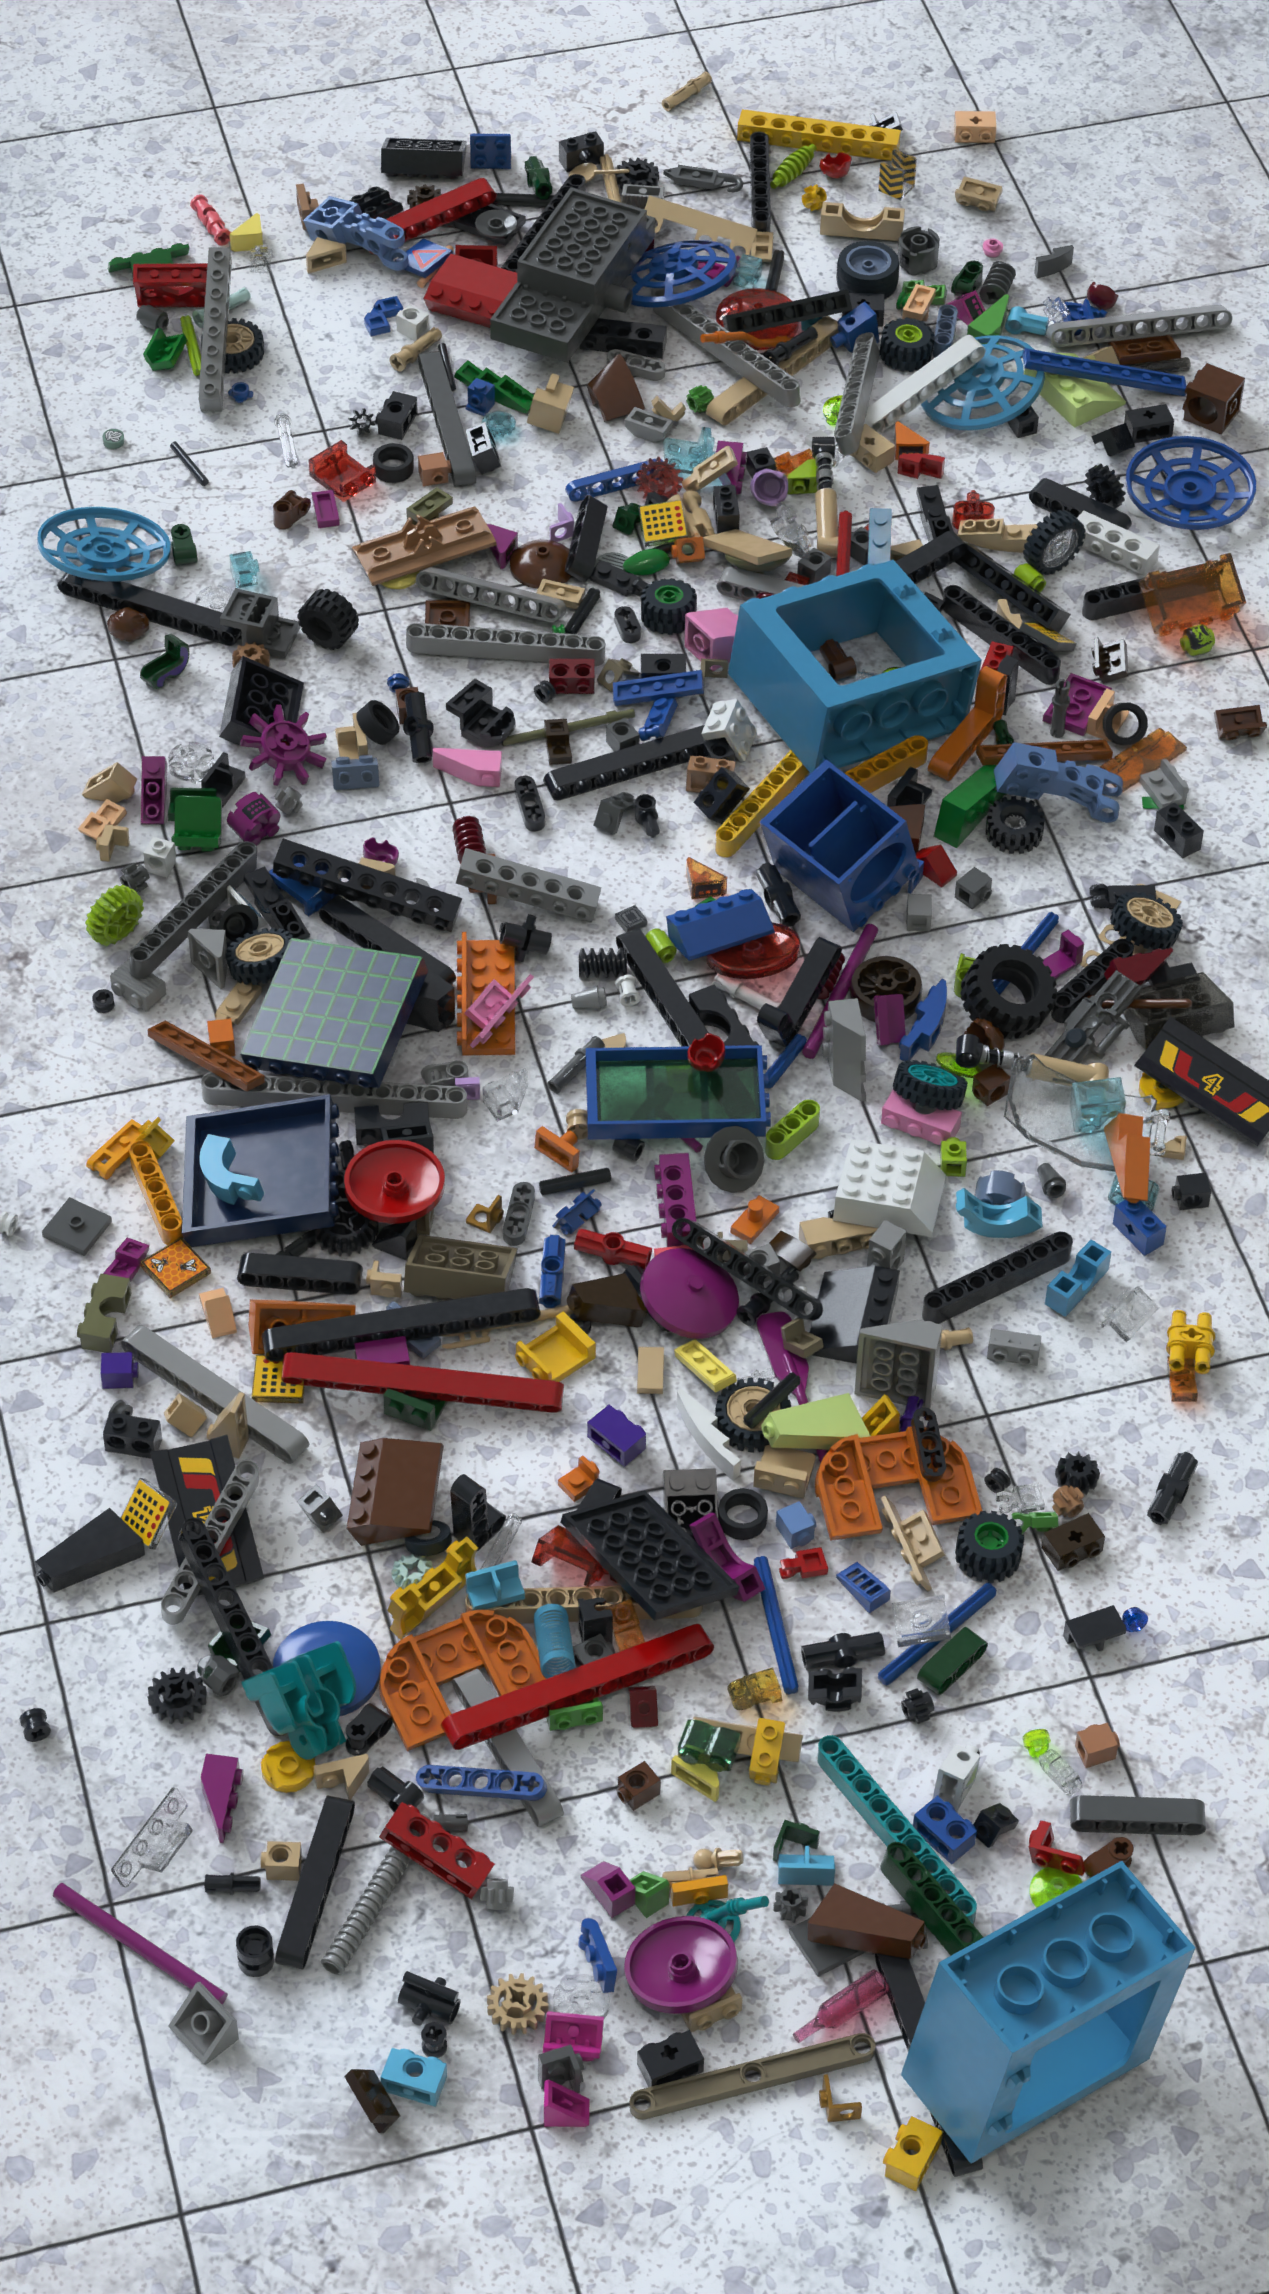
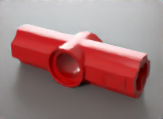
[574,1228,652,1269]

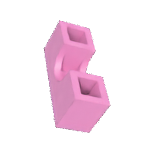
[881,1090,962,1145]

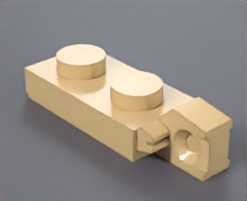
[681,446,738,491]
[215,982,262,1025]

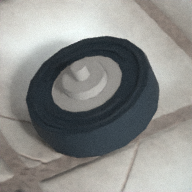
[404,1520,452,1556]

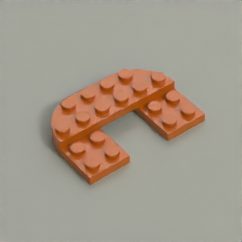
[815,1426,982,1541]
[379,1610,549,1751]

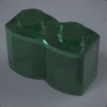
[678,1719,740,1772]

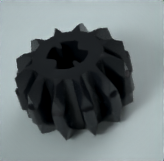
[1055,1451,1100,1495]

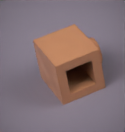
[418,452,451,486]
[1075,1723,1120,1768]

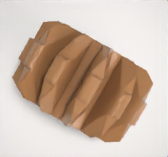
[232,642,270,668]

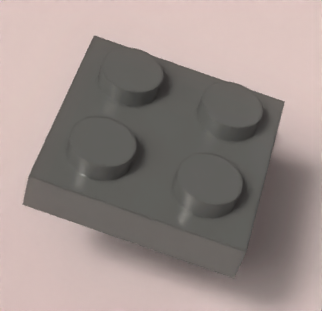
[220,588,300,658]

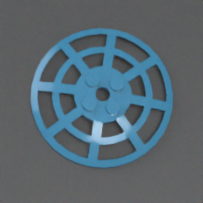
[921,335,1045,430]
[37,507,171,581]

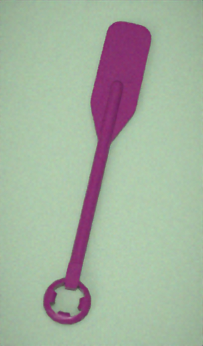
[757,1311,827,1464]

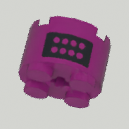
[227,792,281,846]

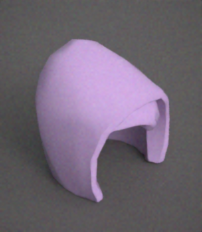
[750,468,788,506]

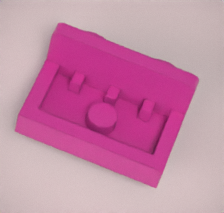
[542,2011,604,2061]

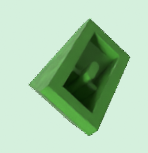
[630,1871,670,1918]

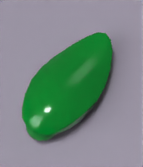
[622,549,670,576]

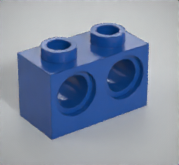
[913,1795,977,1865]

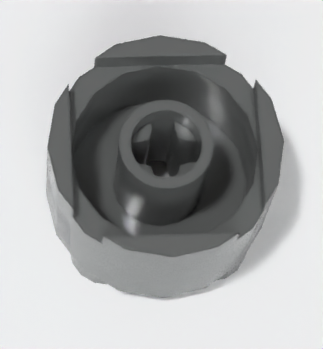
[897,226,940,276]

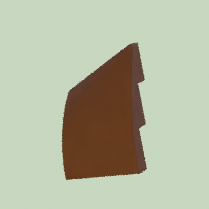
[587,354,645,422]

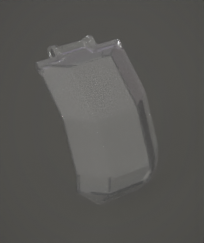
[1004,1054,1171,1172]

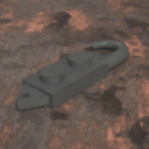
[663,164,743,193]

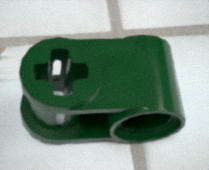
[951,260,983,295]
[171,524,198,566]

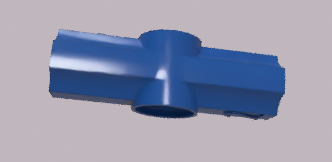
[539,1235,566,1308]

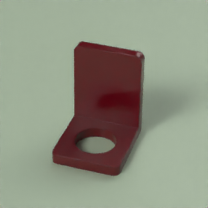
[628,1686,658,1728]

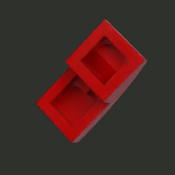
[897,453,945,479]

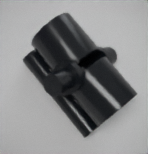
[499,914,552,962]
[398,1971,461,2026]

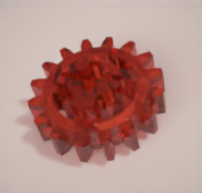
[635,456,683,499]

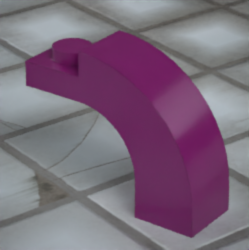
[689,1512,765,1602]

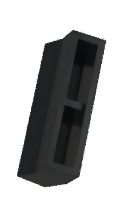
[997,655,1019,716]

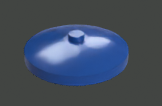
[273,1621,381,1716]

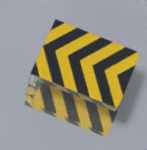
[878,149,917,200]

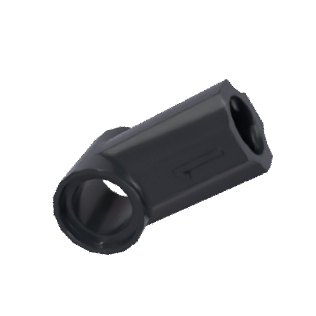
[367,1766,424,1813]

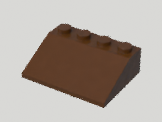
[346,1438,444,1546]

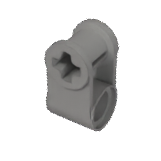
[421,1060,469,1086]

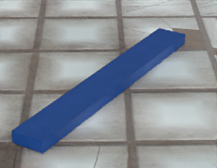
[1022,348,1186,397]

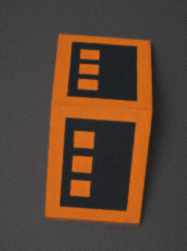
[894,421,930,460]

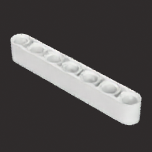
[864,335,986,434]

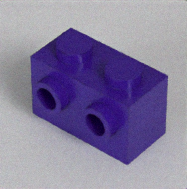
[587,1404,646,1467]

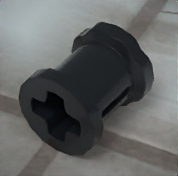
[421,2022,447,2058]

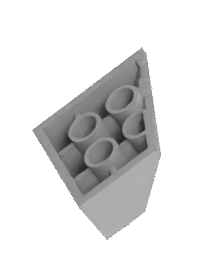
[822,998,866,1101]

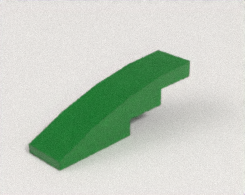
[454,360,534,414]

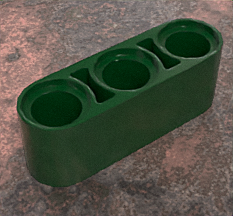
[917,1627,988,1695]

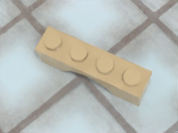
[820,202,905,241]

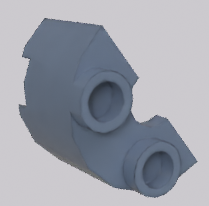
[975,1170,1026,1205]

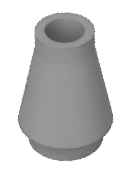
[571,985,607,1009]

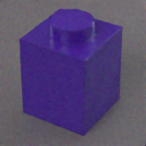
[100,1352,139,1389]

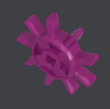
[240,705,327,786]

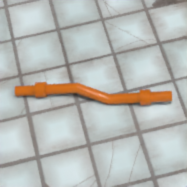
[700,331,793,348]

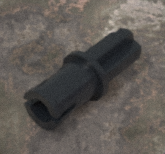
[204,1872,261,1895]

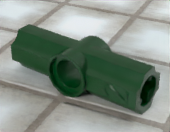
[525,156,552,199]

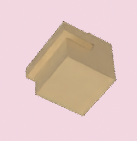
[527,373,574,434]

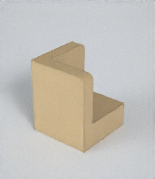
[164,1393,207,1437]

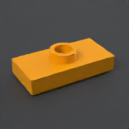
[671,1875,728,1907]

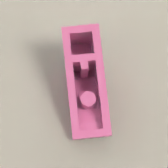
[433,748,502,787]

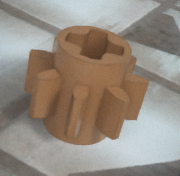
[1052,1485,1085,1518]

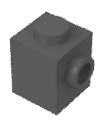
[955,867,992,909]

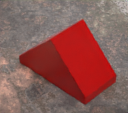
[915,844,957,887]

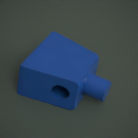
[830,302,880,353]

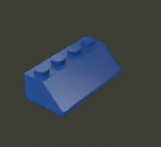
[666,889,775,961]

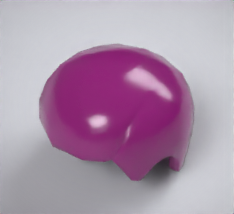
[363,837,399,866]

